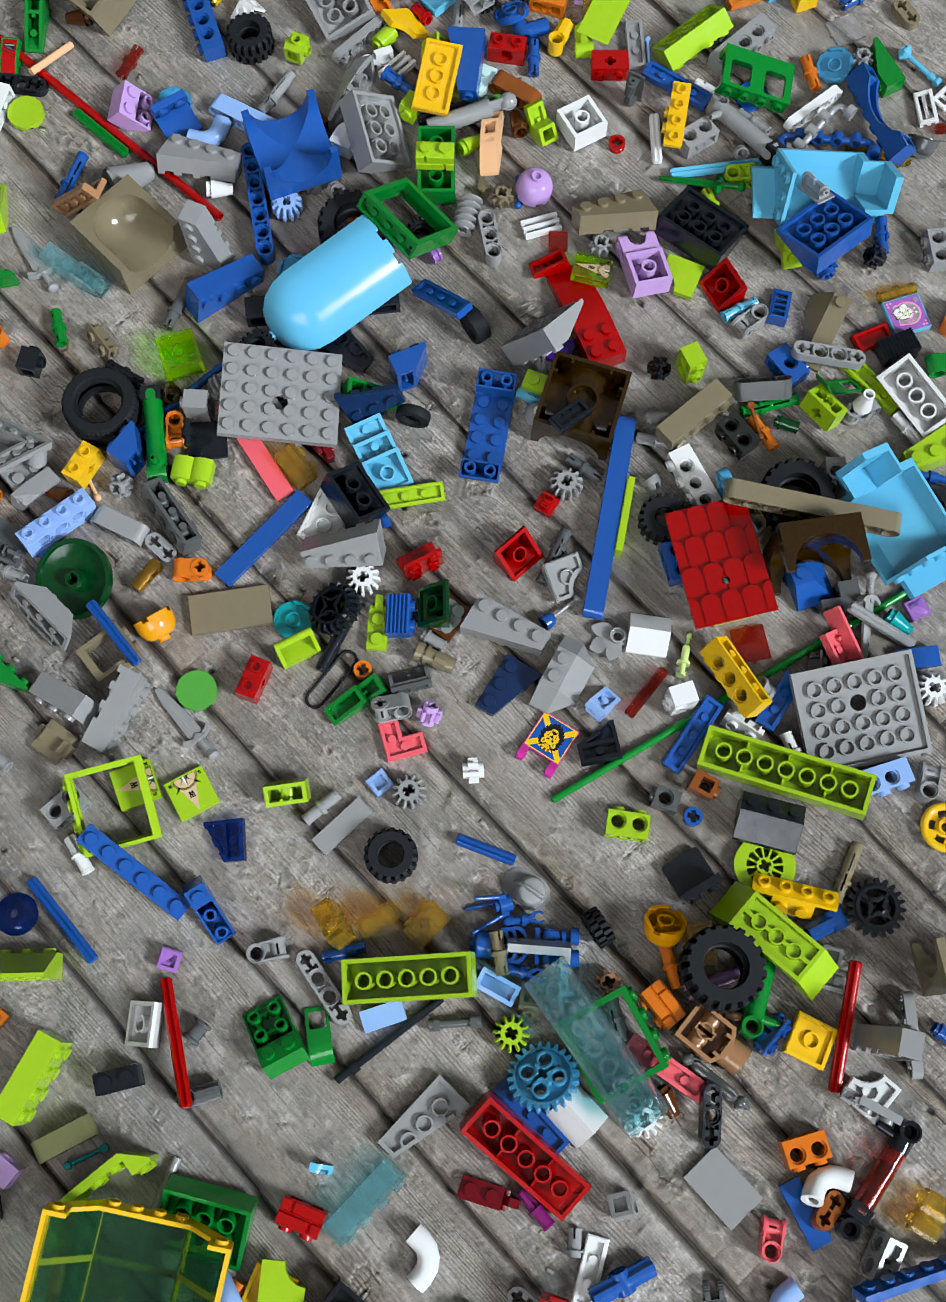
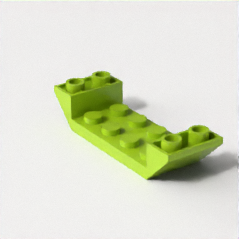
[708,881,839,1001]
[40,1150,161,1253]

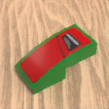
[0,37,22,75]

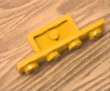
[661,81,692,149]
[751,872,839,920]

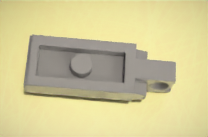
[839,1085,904,1126]

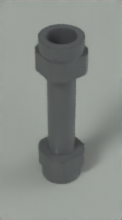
[428,1014,482,1032]

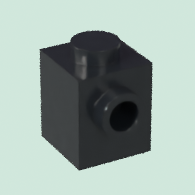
[15,346,46,379]

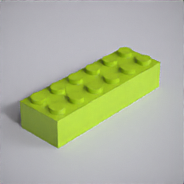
[341,951,478,1005]

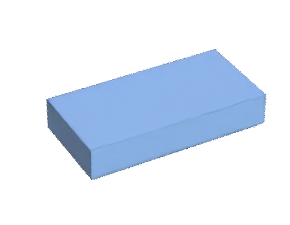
[359,1002,407,1034]

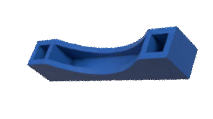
[846,62,917,166]

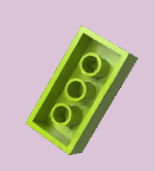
[0,1030,73,1126]

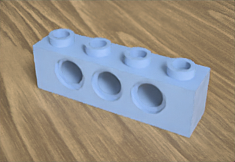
[15,488,97,558]
[862,757,915,800]

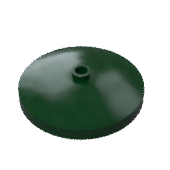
[35,538,113,620]

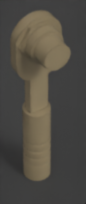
[474,149,491,199]

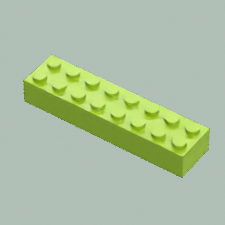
[697,725,877,821]

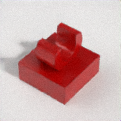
[533,490,560,518]

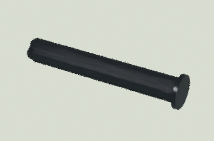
[315,600,366,673]

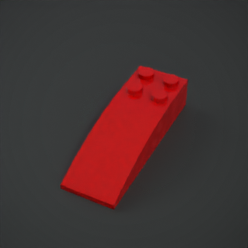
[546,265,627,366]
[459,1090,592,1221]

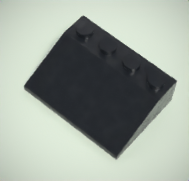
[654,186,750,270]

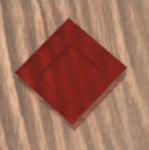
[548,231,568,252]

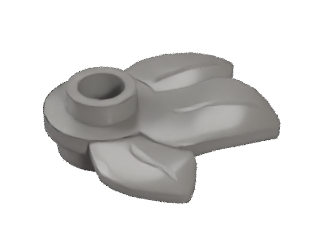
[589,622,628,661]

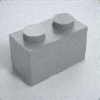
[179,389,214,423]

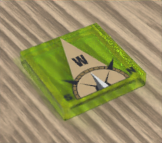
[570,252,614,289]

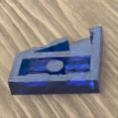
[203,818,247,863]

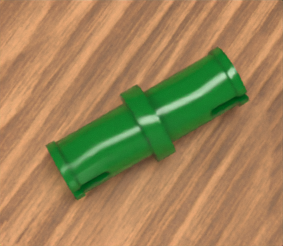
[49,308,69,348]

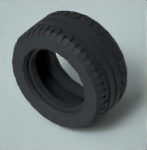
[61,367,142,447]

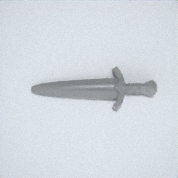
[12,227,59,293]
[856,571,881,658]
[155,688,219,760]

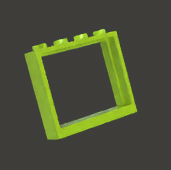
[61,754,163,858]

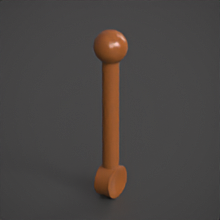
[747,401,764,440]

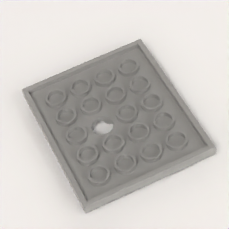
[217,341,342,448]
[788,649,933,768]

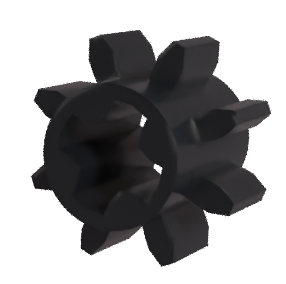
[862,244,887,270]
[647,356,671,381]

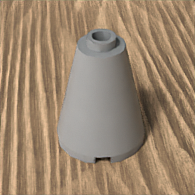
[100,162,156,191]

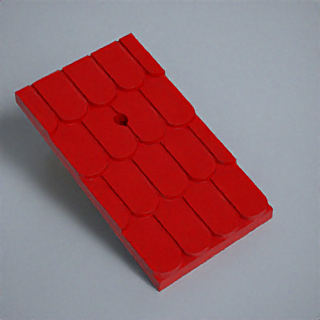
[664,500,779,630]

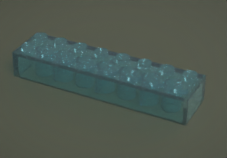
[523,955,669,1138]

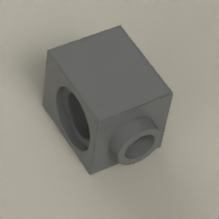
[648,784,682,816]

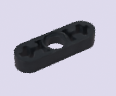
[0,73,49,97]
[698,1080,723,1149]

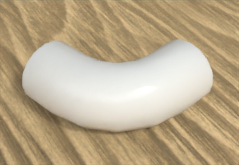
[801,1165,855,1207]
[405,1224,440,1293]

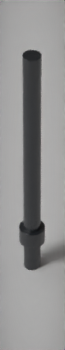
[334,999,444,1084]

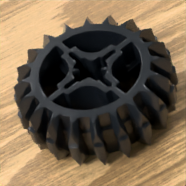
[308,581,362,636]

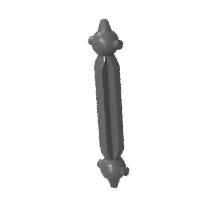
[678,1051,751,1111]

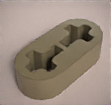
[891,0,920,30]

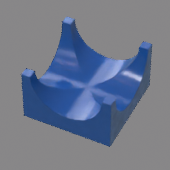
[241,89,342,201]

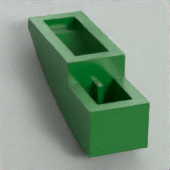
[323,673,390,726]

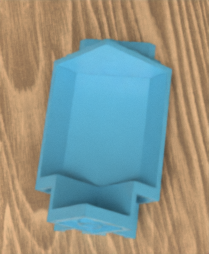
[751,148,904,226]
[835,442,946,600]

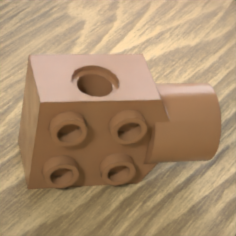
[671,1004,752,1076]

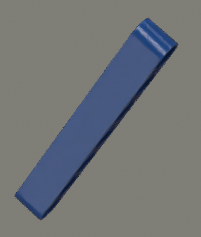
[241,142,275,265]

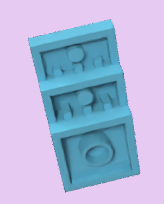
[344,413,414,490]

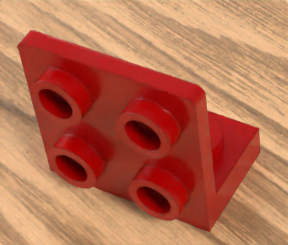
[396,541,443,582]

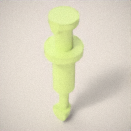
[676,633,692,678]

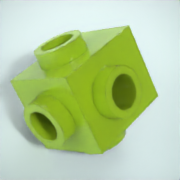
[283,31,312,66]

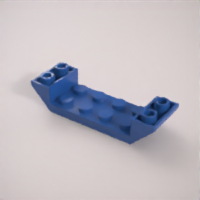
[458,368,518,484]

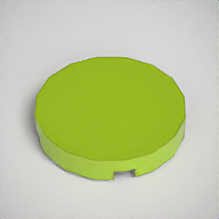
[7,96,45,131]

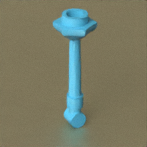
[897,45,942,88]

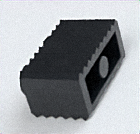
[873,327,922,368]
[92,1063,145,1097]

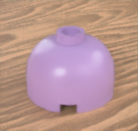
[515,167,553,207]

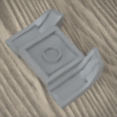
[0,461,61,511]

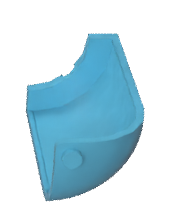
[263,214,412,351]

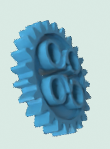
[507,1042,580,1114]

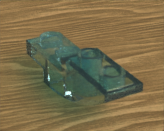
[38,241,113,299]

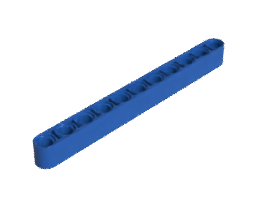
[582,415,637,620]

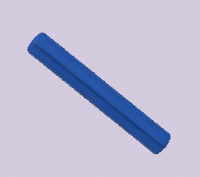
[86,599,141,667]

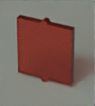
[729,624,771,664]

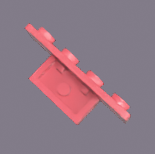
[819,605,865,665]

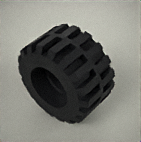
[226,12,274,65]
[364,827,418,884]

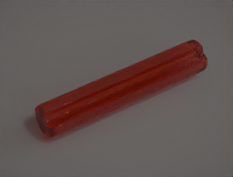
[625,666,668,718]

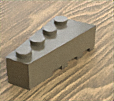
[571,189,658,235]
[655,378,732,451]

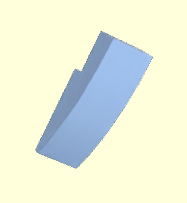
[476,963,521,1007]

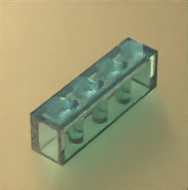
[322,1156,406,1247]

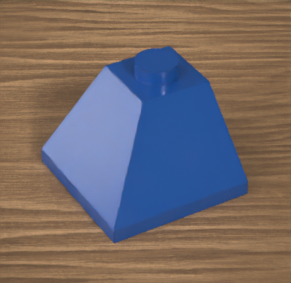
[784,562,836,612]

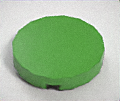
[176,670,218,711]

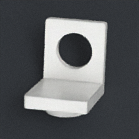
[230,0,266,19]

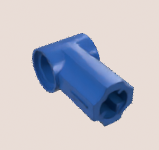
[511,17,550,44]
[803,906,850,941]

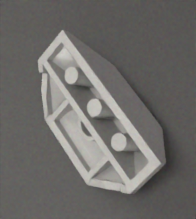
[10,581,73,651]
[529,635,594,714]

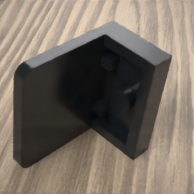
[662,847,723,905]

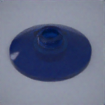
[0,893,39,936]

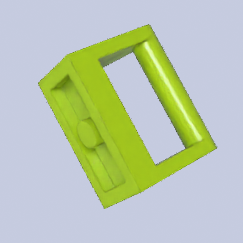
[273,627,322,670]

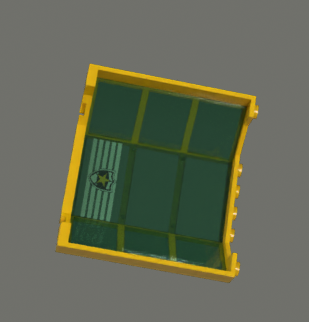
[20,1198,234,1302]

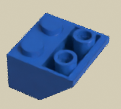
[388,342,427,392]
[106,420,146,479]

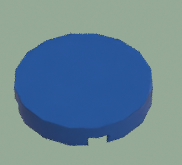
[493,0,530,25]

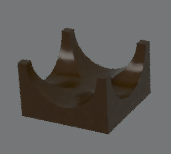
[531,351,632,462]
[762,512,872,596]

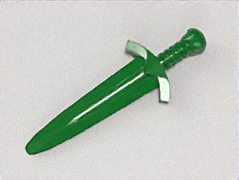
[659,175,746,194]

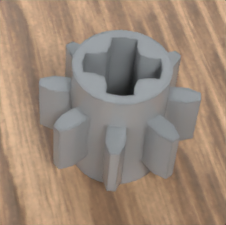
[852,48,874,69]
[589,233,613,259]
[109,472,135,499]

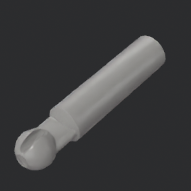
[426,92,517,129]

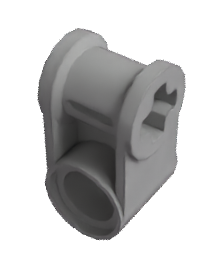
[731,303,769,339]
[842,398,882,426]
[371,692,412,724]
[914,761,944,804]
[246,936,290,965]

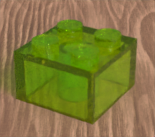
[154,327,207,382]

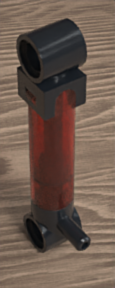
[834,1120,922,1242]

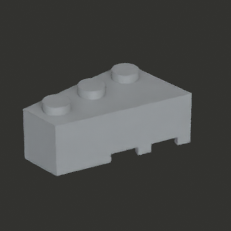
[29,671,99,728]

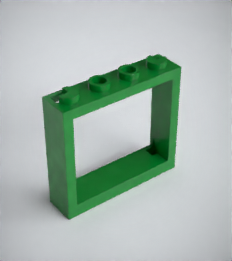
[356,177,459,260]
[555,983,671,1104]

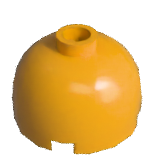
[133,605,176,643]
[642,905,687,947]

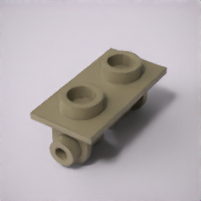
[86,323,120,363]

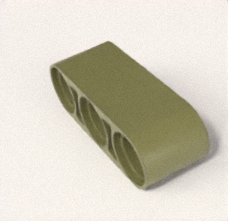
[31,1113,100,1165]

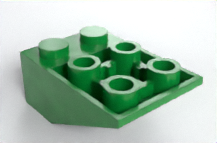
[241,994,310,1080]

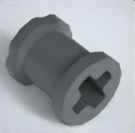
[182,1017,212,1047]

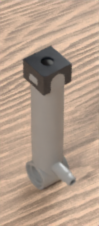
[705,92,787,166]

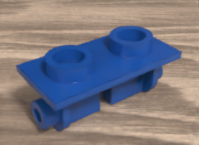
[752,1011,792,1057]

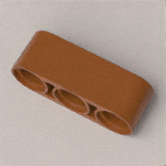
[488,70,542,112]

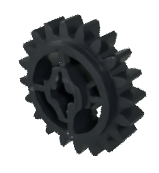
[844,877,906,938]

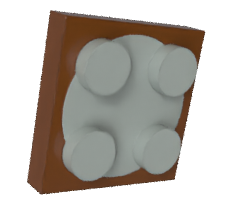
[416,594,471,643]

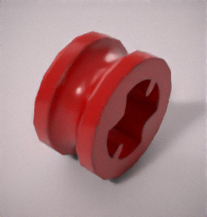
[608,134,625,154]

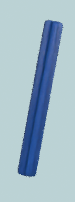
[26,877,98,964]

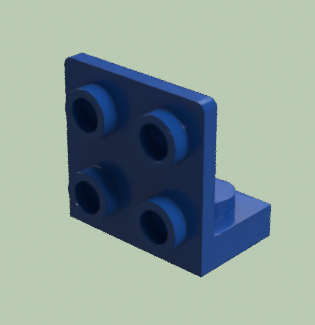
[150,89,202,139]

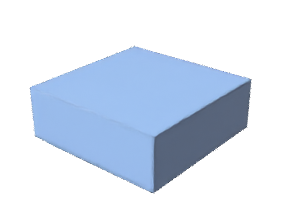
[365,768,394,798]

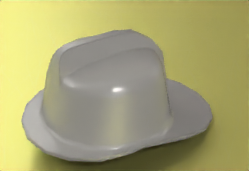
[502,867,550,911]

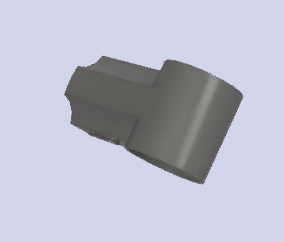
[176,1079,223,1109]

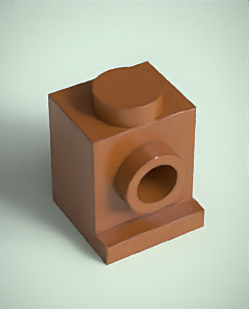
[686,769,721,802]

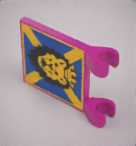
[516,713,580,779]

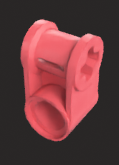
[757,1214,787,1263]

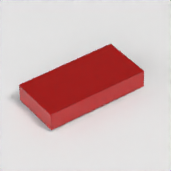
[850,322,892,353]

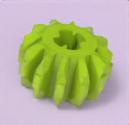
[492,1014,530,1053]

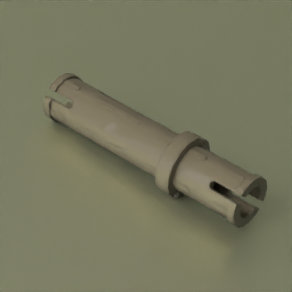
[832,841,864,905]

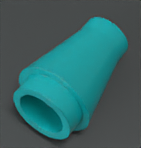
[882,608,914,635]

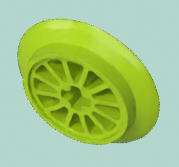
[734,842,796,897]

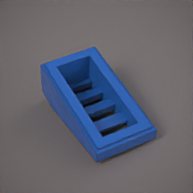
[765,288,792,327]

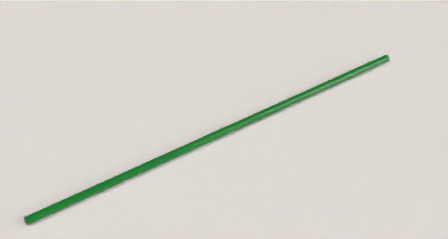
[550,589,908,803]

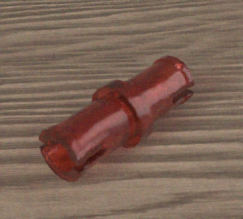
[116,44,144,80]

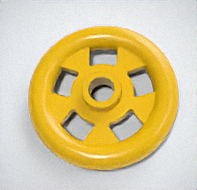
[920,802,946,853]

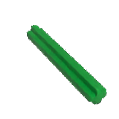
[72,108,130,158]

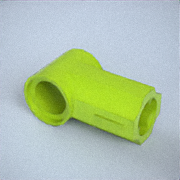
[574,22,594,59]

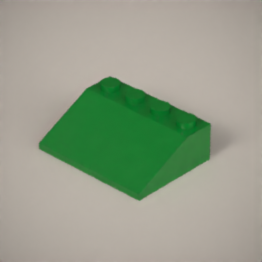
[152,1173,259,1271]

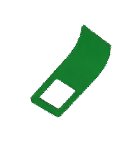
[816,373,863,394]
[304,1006,335,1067]

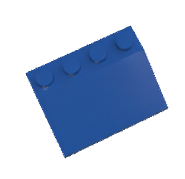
[776,190,874,275]

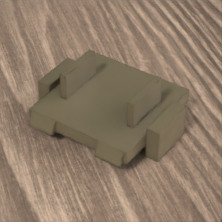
[31,719,79,766]

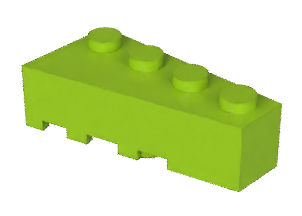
[898,424,946,472]

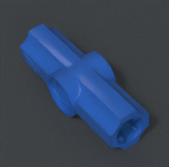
[587,1256,657,1302]

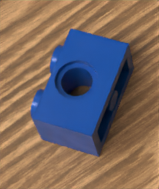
[764,342,810,389]

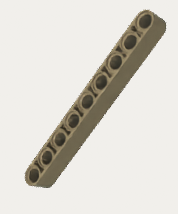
[723,478,902,537]

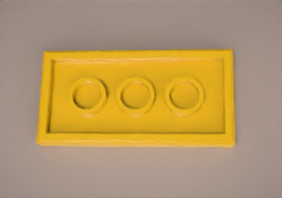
[411,37,463,117]

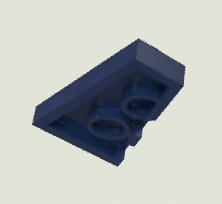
[334,383,405,424]
[475,654,543,717]

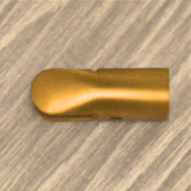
[129,558,163,594]

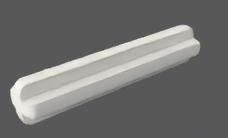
[649,113,662,165]

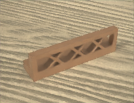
[51,177,107,217]

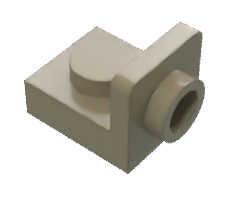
[517,981,544,1019]

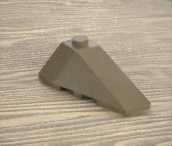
[803,292,853,373]

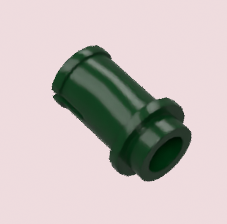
[773,415,800,434]

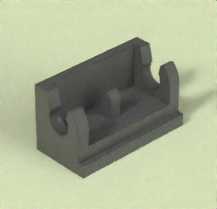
[387,664,432,694]

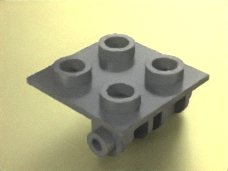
[0,518,27,569]

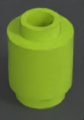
[371,25,398,50]

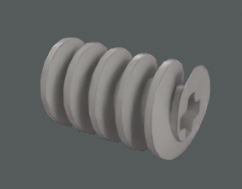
[453,193,483,237]

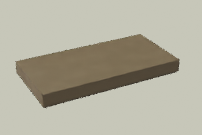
[188,584,274,636]

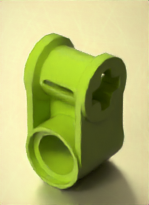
[723,162,757,188]

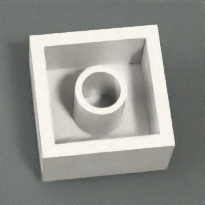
[556,95,608,152]

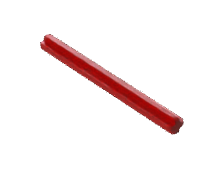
[828,960,862,1093]
[159,977,192,1109]

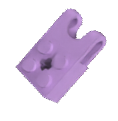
[615,230,673,298]

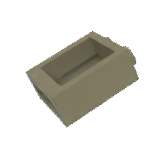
[75,621,144,687]

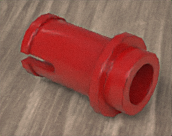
[411,2,433,26]

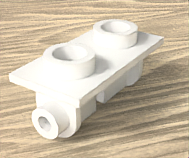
[720,708,765,740]

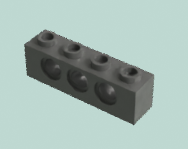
[141,477,202,557]

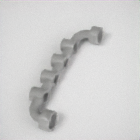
[791,104,858,149]

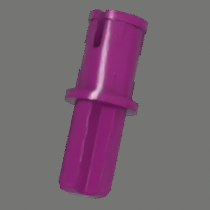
[517,1188,555,1232]

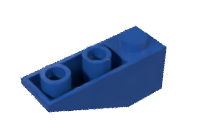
[182,875,236,946]

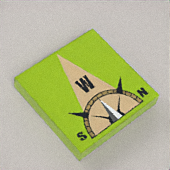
[109,758,163,812]
[164,765,221,822]

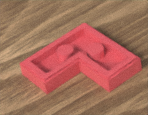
[377,720,428,763]

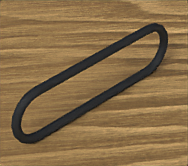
[305,650,358,709]

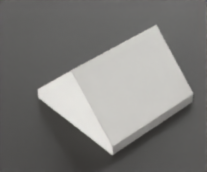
[625,613,671,658]
[124,1000,164,1048]
[546,1085,608,1149]

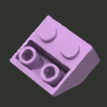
[107,80,156,132]

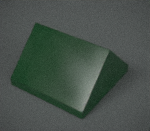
[417,579,450,628]

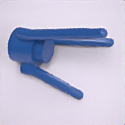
[465,893,514,935]

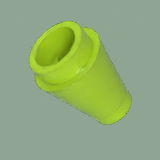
[455,134,480,157]

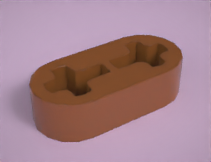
[810,1190,845,1231]

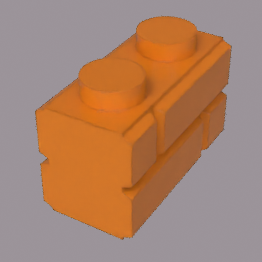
[638,978,687,1031]

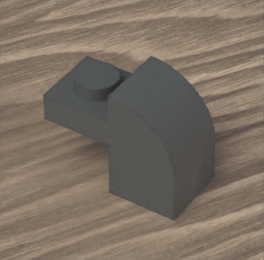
[817,579,861,616]

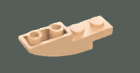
[480,110,504,176]

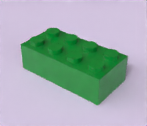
[417,126,455,204]

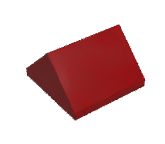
[698,257,747,313]
[493,526,543,582]

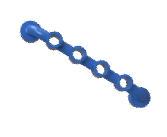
[773,127,882,161]

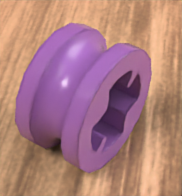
[427,248,443,265]

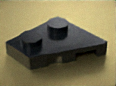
[577,720,622,767]

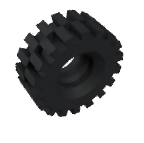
[637,493,688,546]

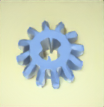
[271,193,303,223]

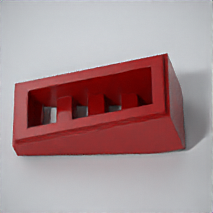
[528,248,571,279]

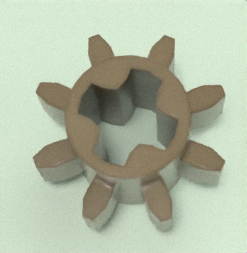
[490,184,514,210]

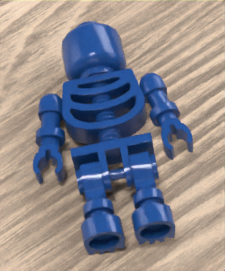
[469,910,579,982]

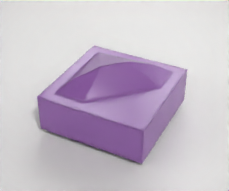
[902,595,932,623]
[155,945,183,973]

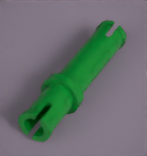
[739,393,800,418]

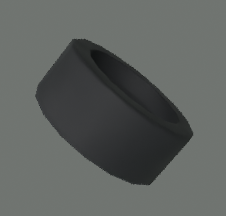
[460,305,491,344]

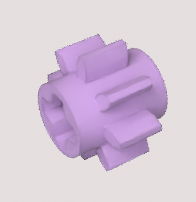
[416,701,443,727]

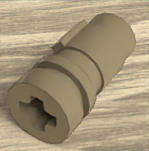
[412,641,457,674]

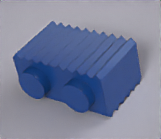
[384,593,417,638]

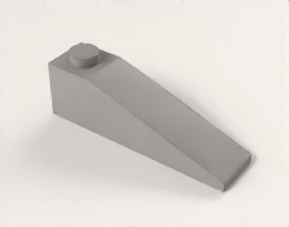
[327,55,375,132]

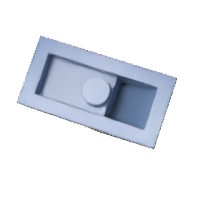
[585,686,621,722]

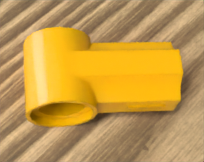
[547,18,574,57]

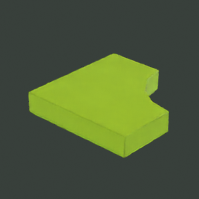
[667,253,705,301]
[257,1258,306,1302]

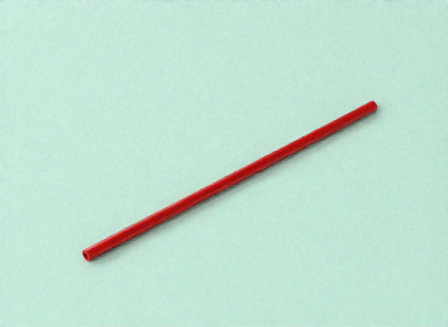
[0,34,224,221]

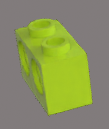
[675,341,708,385]
[604,806,651,843]

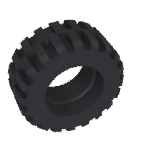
[317,189,390,244]
[760,458,837,532]
[677,924,767,1014]

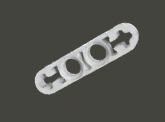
[783,84,843,133]

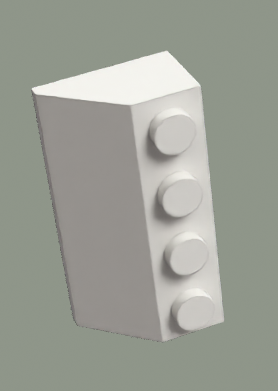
[876,353,946,438]

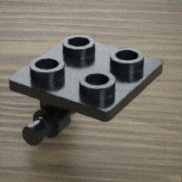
[181,418,228,459]

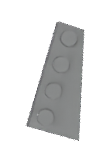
[378,1075,472,1159]

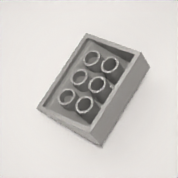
[306,0,377,42]
[339,90,413,173]
[501,298,584,366]

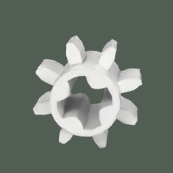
[462,757,484,784]

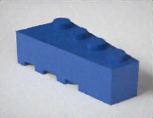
[185,253,264,323]

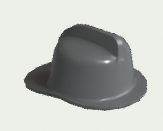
[908,134,946,159]

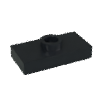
[548,397,592,435]

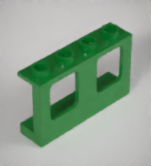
[714,43,795,114]

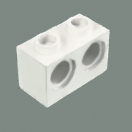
[662,680,699,716]

